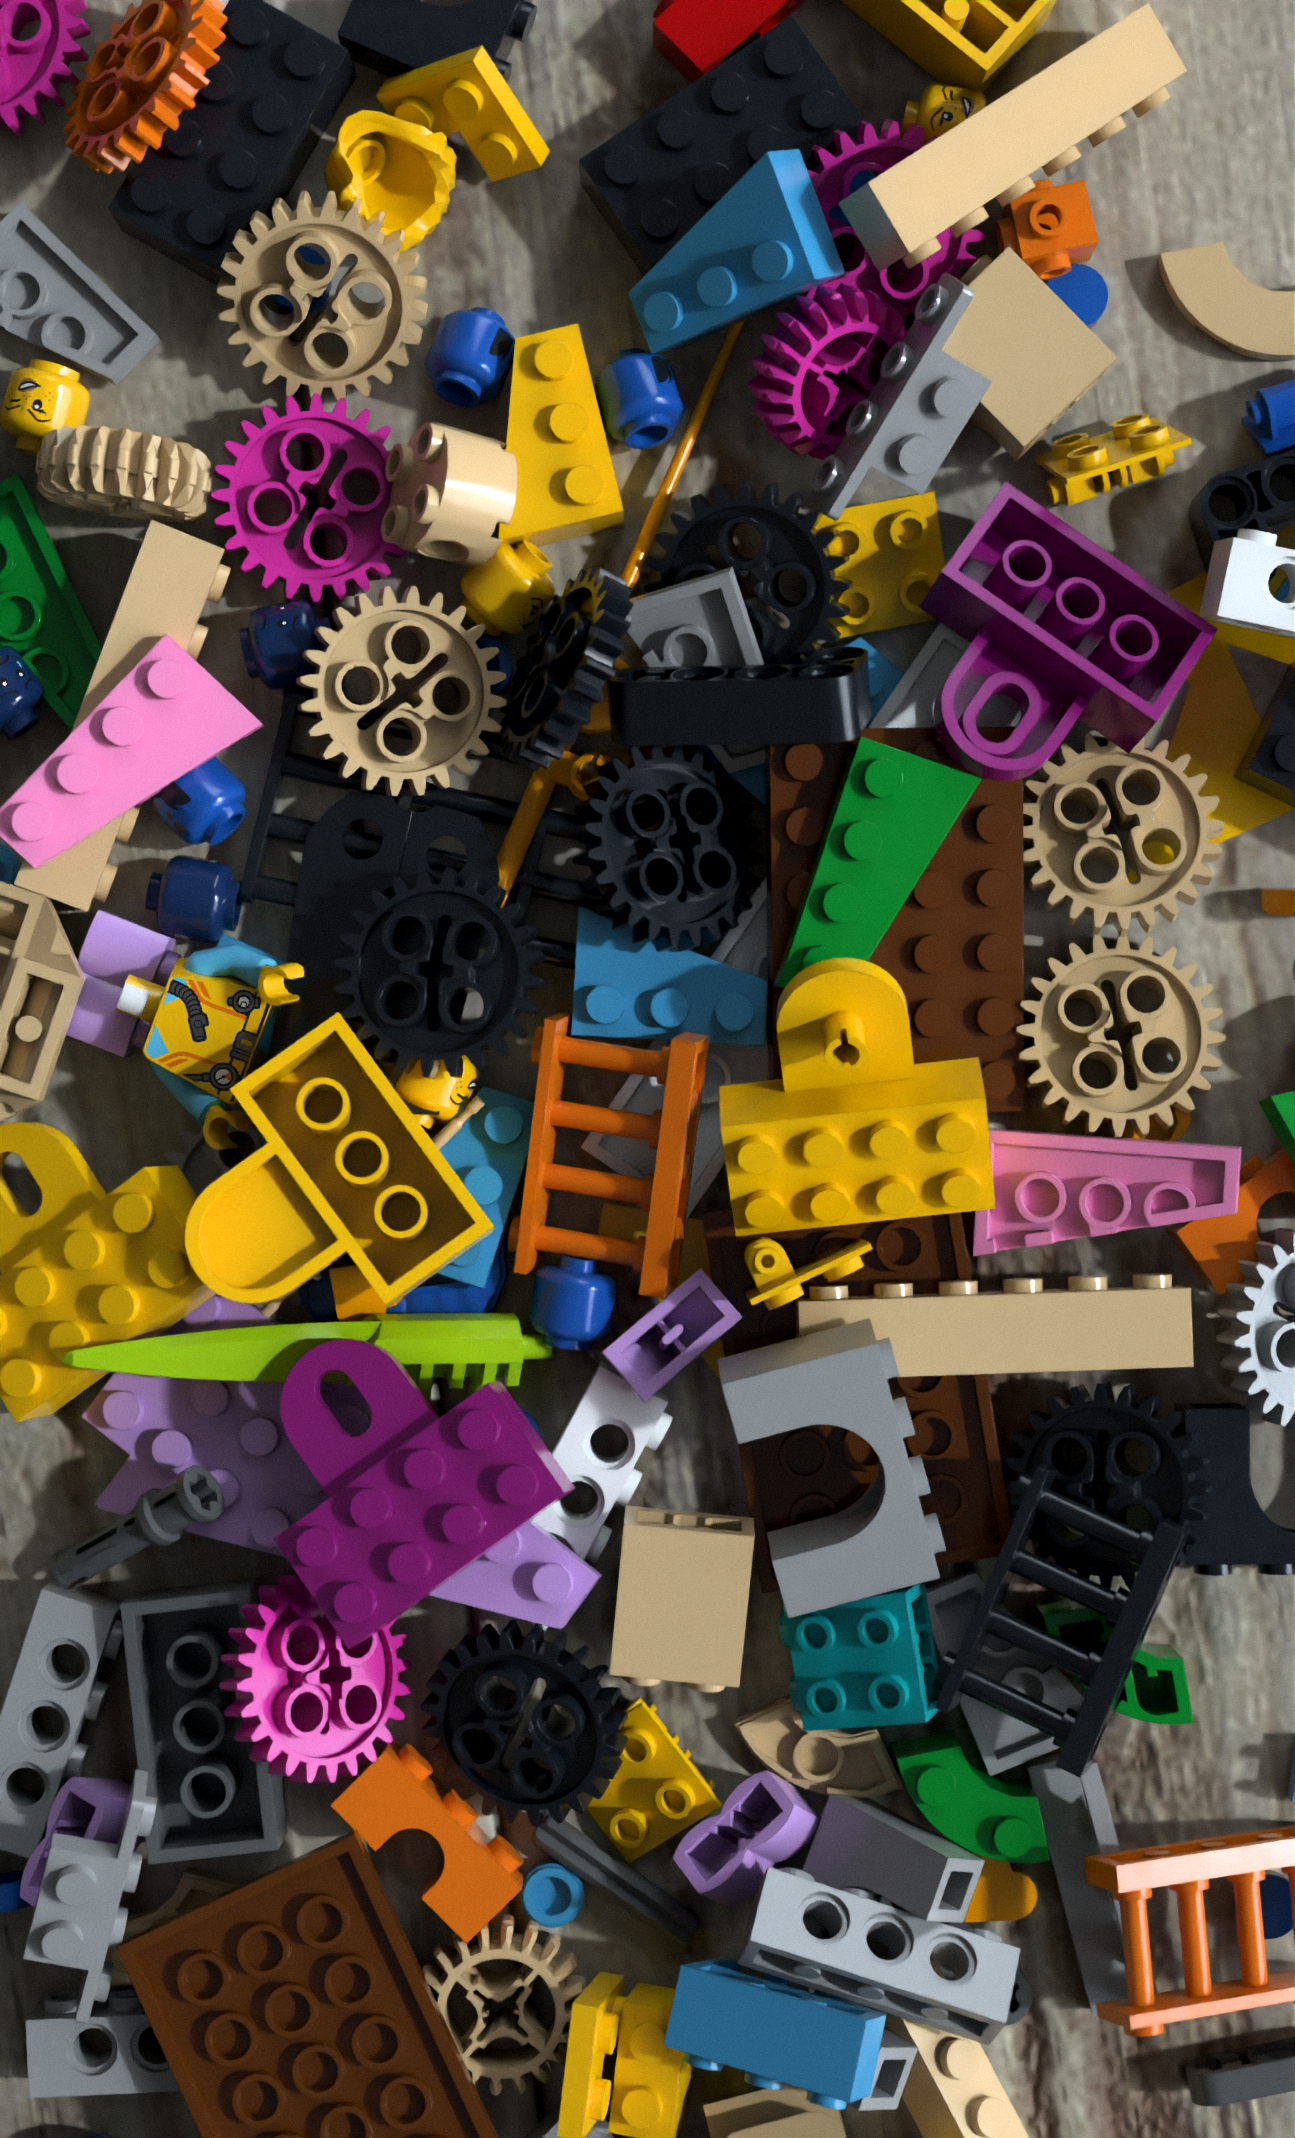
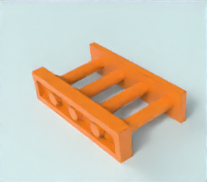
[508,1012,710,1299]
[1084,1825,1295,2037]

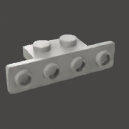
[809,272,992,521]
[23,1769,157,2024]

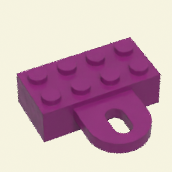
[919,481,1218,781]
[273,1339,576,1649]

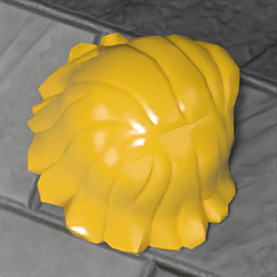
[323,109,457,254]

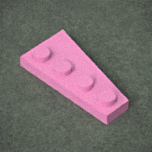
[0,633,264,869]
[973,1128,1242,1256]

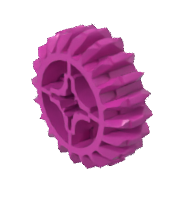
[747,283,908,461]

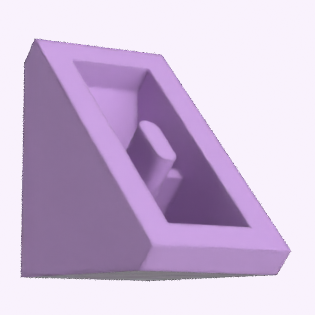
[602,1268,742,1402]

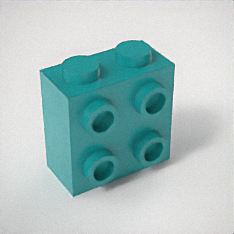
[779,1582,942,1731]

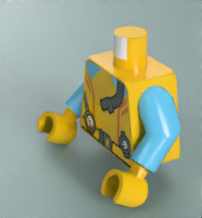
[116,943,304,1150]

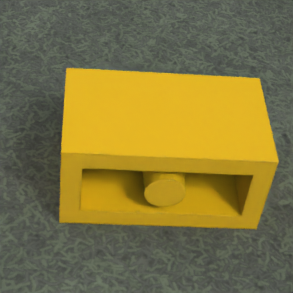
[608,1982,692,2138]

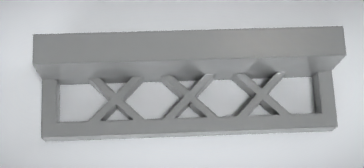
[1024,1753,1158,2016]

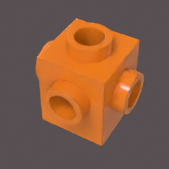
[995,180,1098,280]

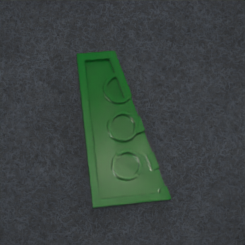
[0,474,103,731]
[774,736,982,988]

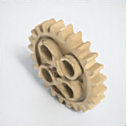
[217,190,428,401]
[296,586,507,797]
[1023,733,1224,937]
[1016,934,1226,1139]

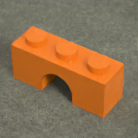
[1165,1138,1295,1295]
[330,1740,524,1944]

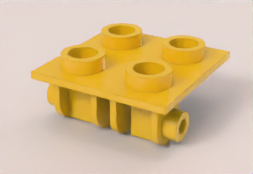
[1035,413,1192,507]
[815,490,945,638]
[744,1237,873,1310]
[587,1696,722,1864]

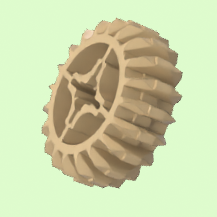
[35,425,212,524]
[422,1914,587,2096]

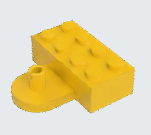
[719,958,996,1237]
[185,1012,494,1308]

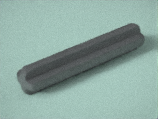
[531,1812,699,1947]

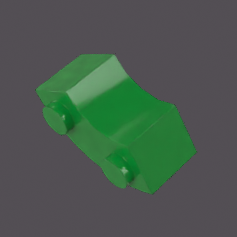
[1033,1597,1194,1725]
[891,1730,1051,1863]

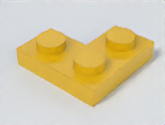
[376,45,550,182]
[557,1971,627,2138]

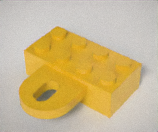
[0,1122,216,1422]

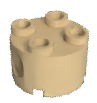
[381,421,518,568]

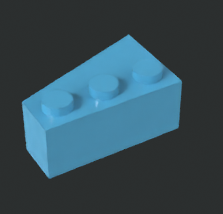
[628,149,846,354]
[664,1956,887,2110]

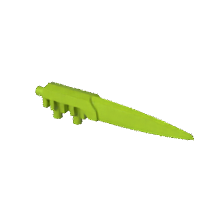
[62,1313,552,1403]

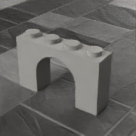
[717,1318,946,1618]
[764,1793,985,2111]

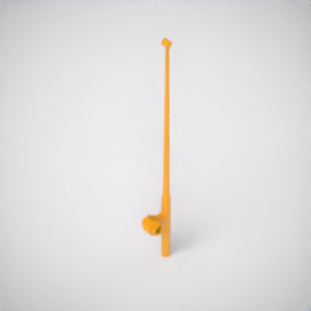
[496,320,745,909]

